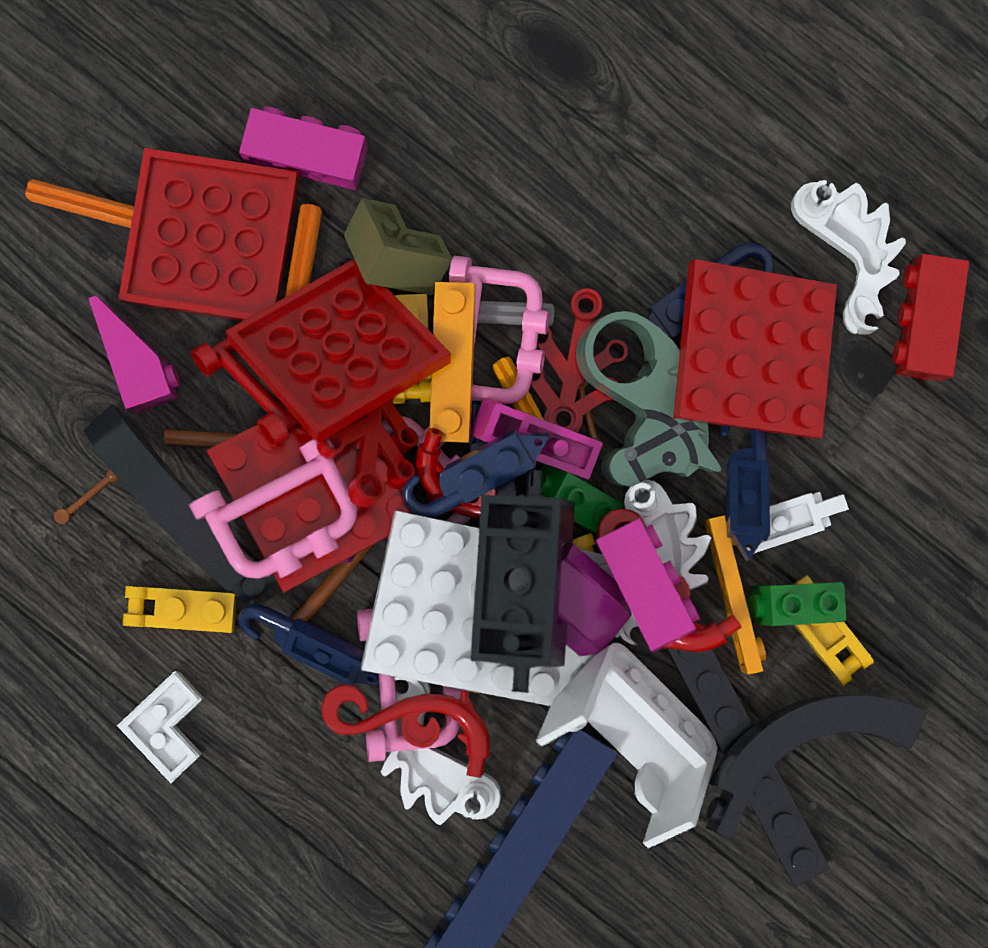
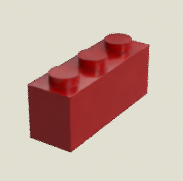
[892,254,969,382]

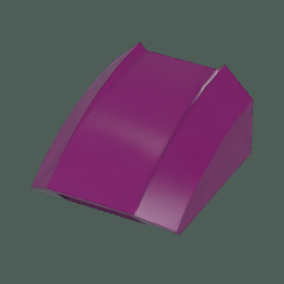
[558,542,632,657]

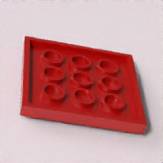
[118,148,299,321]
[226,259,451,443]
[673,259,837,439]
[207,409,415,594]

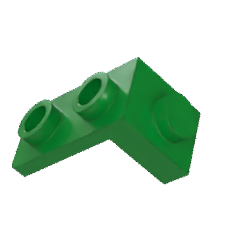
[540,464,623,534]
[748,582,846,626]

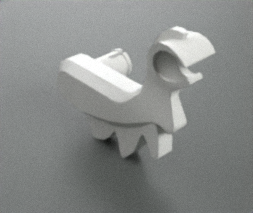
[791,180,906,335]
[615,480,712,645]
[381,677,502,825]

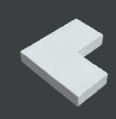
[117,670,204,783]

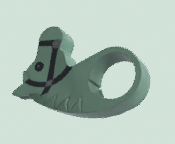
[576,311,721,486]

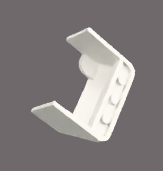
[536,643,717,848]

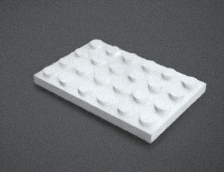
[361,510,616,706]

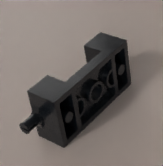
[470,470,575,693]

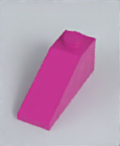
[88,296,181,413]
[471,398,603,480]

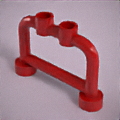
[191,338,299,448]

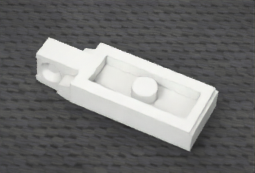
[746,492,849,553]

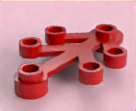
[530,288,628,433]
[316,398,418,507]

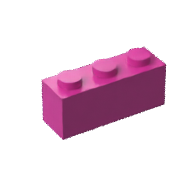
[239,107,368,191]
[596,518,700,652]

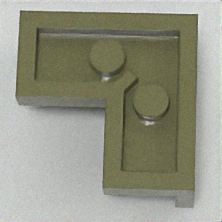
[344,198,452,295]

